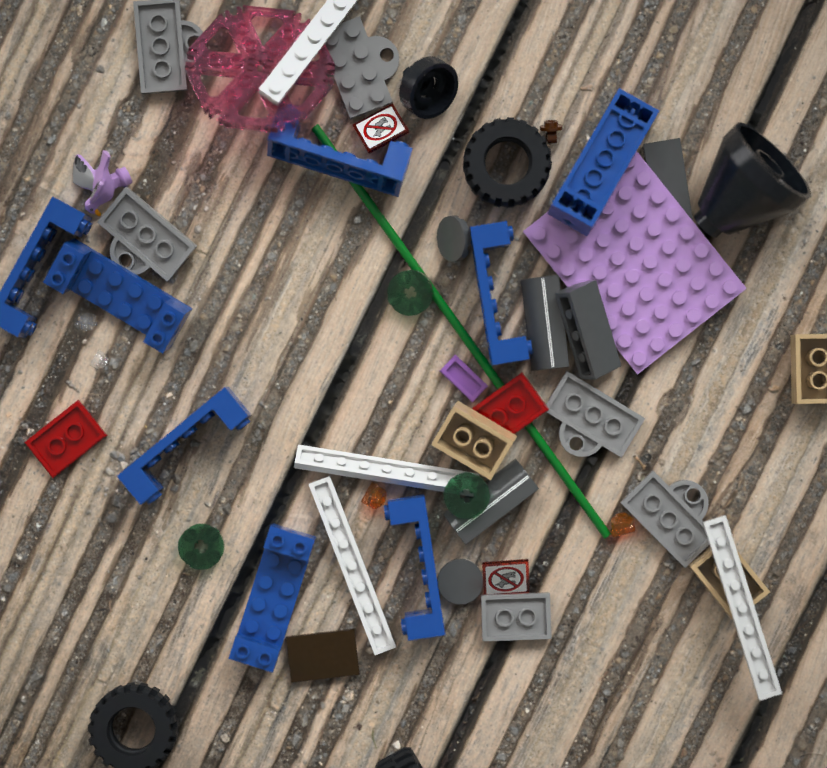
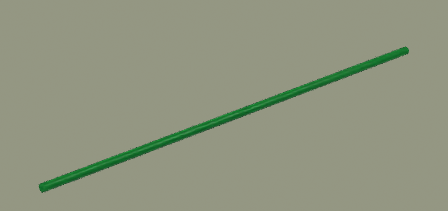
[311,124,611,539]

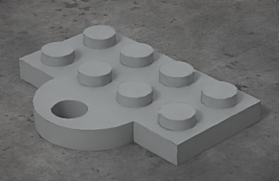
[133,0,207,94]
[323,16,399,119]
[97,187,197,282]
[546,371,645,458]
[620,470,709,568]

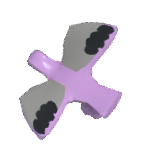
[73,150,132,217]

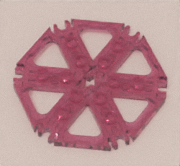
[185,5,335,133]

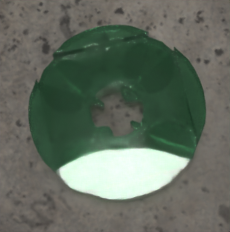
[387,269,434,316]
[443,472,490,519]
[178,523,225,570]

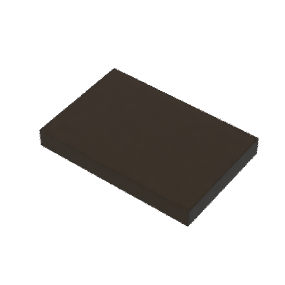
[286,628,360,683]

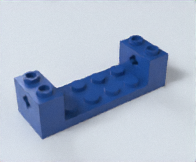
[547,88,659,236]
[267,106,413,197]
[0,196,92,338]
[469,221,533,365]
[43,238,193,354]
[117,387,252,505]
[384,494,445,641]
[229,523,316,673]

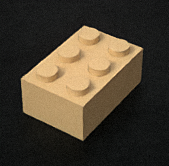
[790,334,827,404]
[431,401,517,480]
[688,547,770,620]

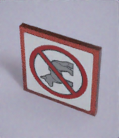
[353,103,410,154]
[482,559,529,594]

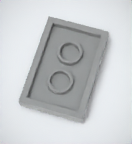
[481,592,552,641]

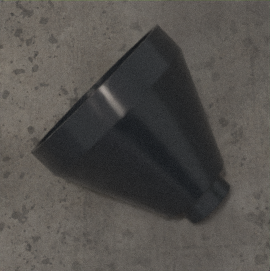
[694,122,811,238]

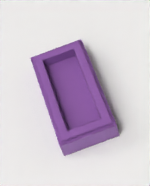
[440,355,488,403]

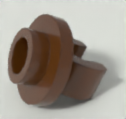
[540,120,563,143]

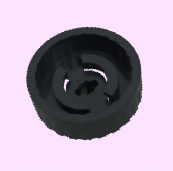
[399,56,458,119]

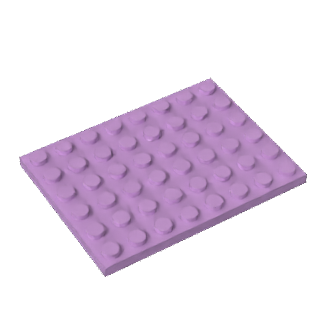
[523,151,747,375]

